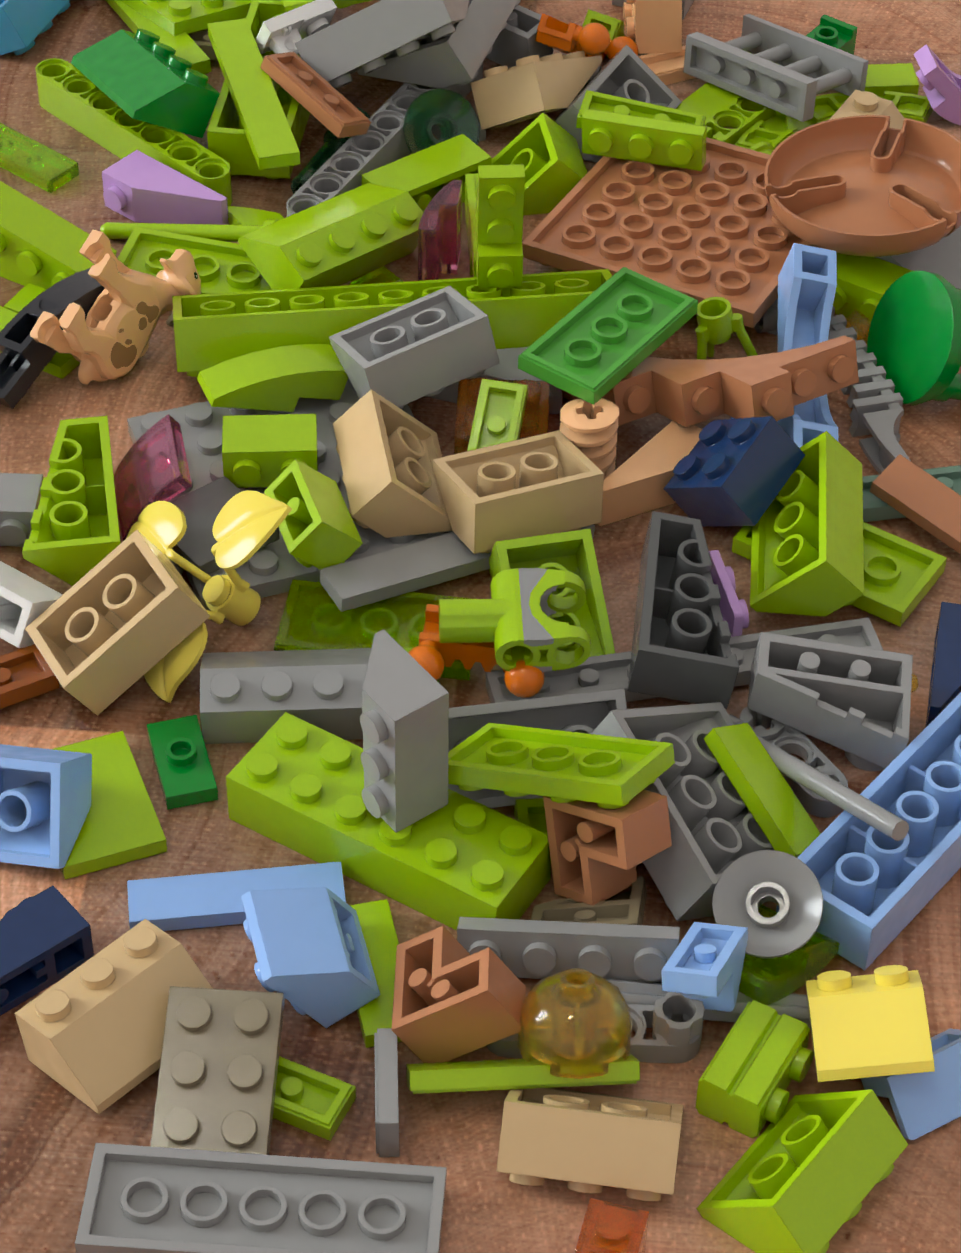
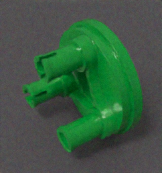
[867,270,961,406]

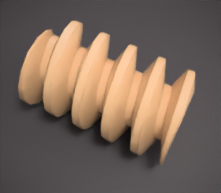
[560,398,619,479]

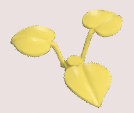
[126,490,292,703]

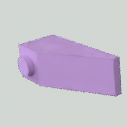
[102,150,229,225]

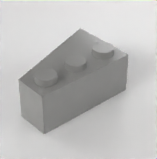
[747,632,913,768]

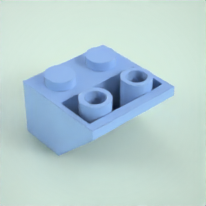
[241,887,380,1028]

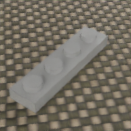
[457,917,680,983]

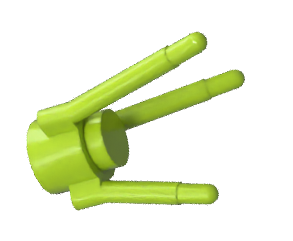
[695,297,758,360]

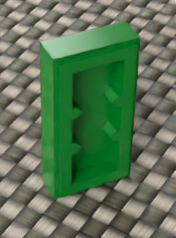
[146,715,218,810]

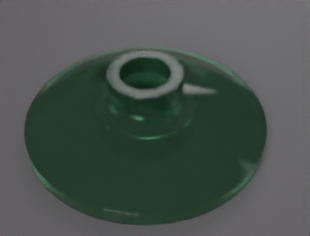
[403,89,480,154]

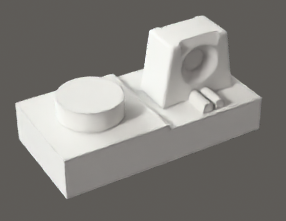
[255,0,337,57]

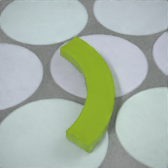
[735,91,933,149]

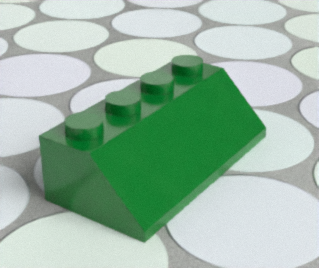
[71,28,220,138]

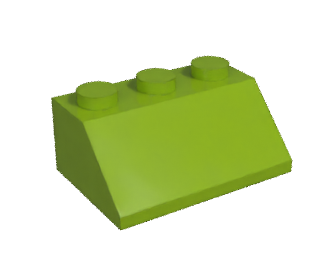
[696,1089,909,1253]

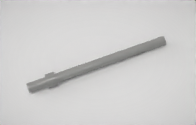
[728,714,909,841]

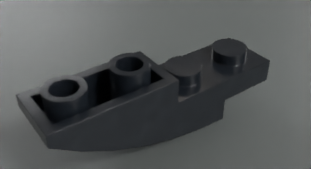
[0,268,105,409]

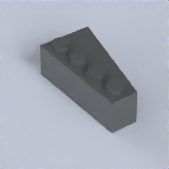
[627,511,740,709]

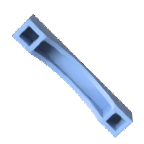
[777,243,838,448]

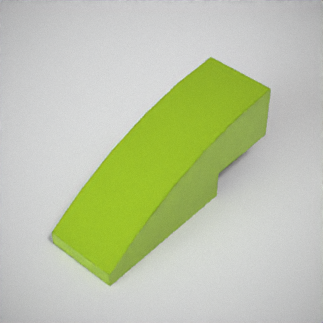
[197,344,348,412]

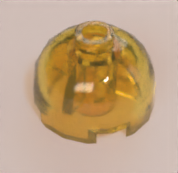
[517,968,632,1079]

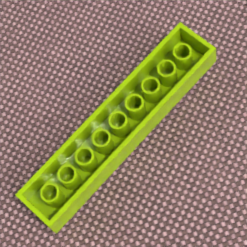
[172,269,612,377]

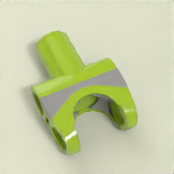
[439,568,592,672]

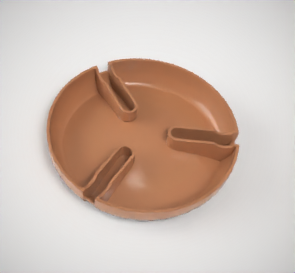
[764,115,961,257]

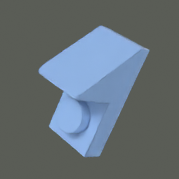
[661,922,748,1012]

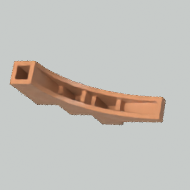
[562,335,859,427]

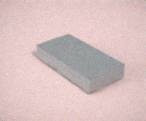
[374,1028,399,1157]

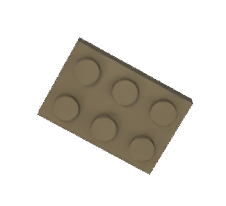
[150,986,285,1155]

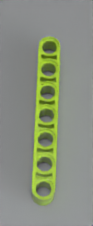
[35,58,233,206]

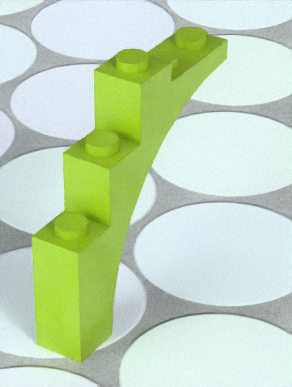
[465,164,525,289]

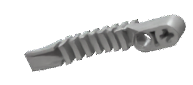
[754,298,911,475]

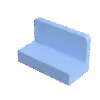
[861,1028,961,1140]

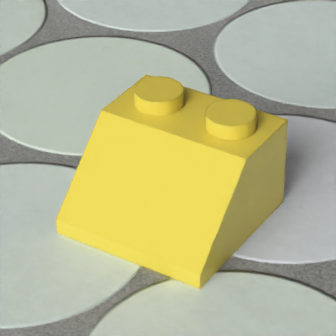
[806,965,935,1082]

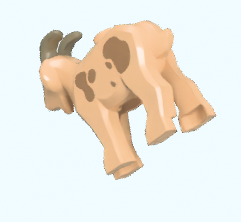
[30,230,201,385]

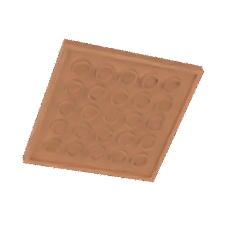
[522,137,817,328]

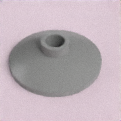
[712,850,823,959]

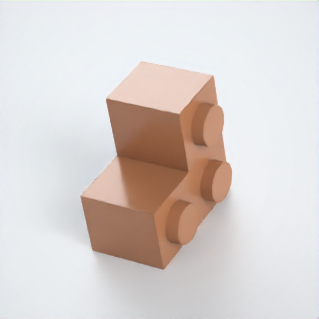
[543,789,672,905]
[392,926,526,1063]

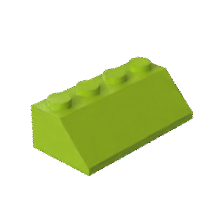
[238,183,432,290]
[750,431,864,617]

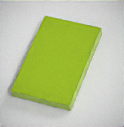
[52,731,167,880]

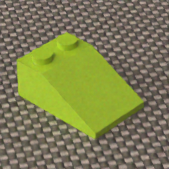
[489,529,615,657]

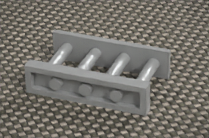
[683,14,869,122]

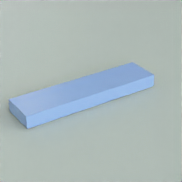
[127,861,346,931]

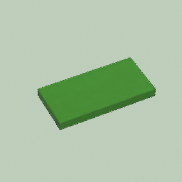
[518,267,698,405]

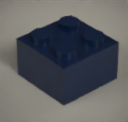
[664,416,805,527]

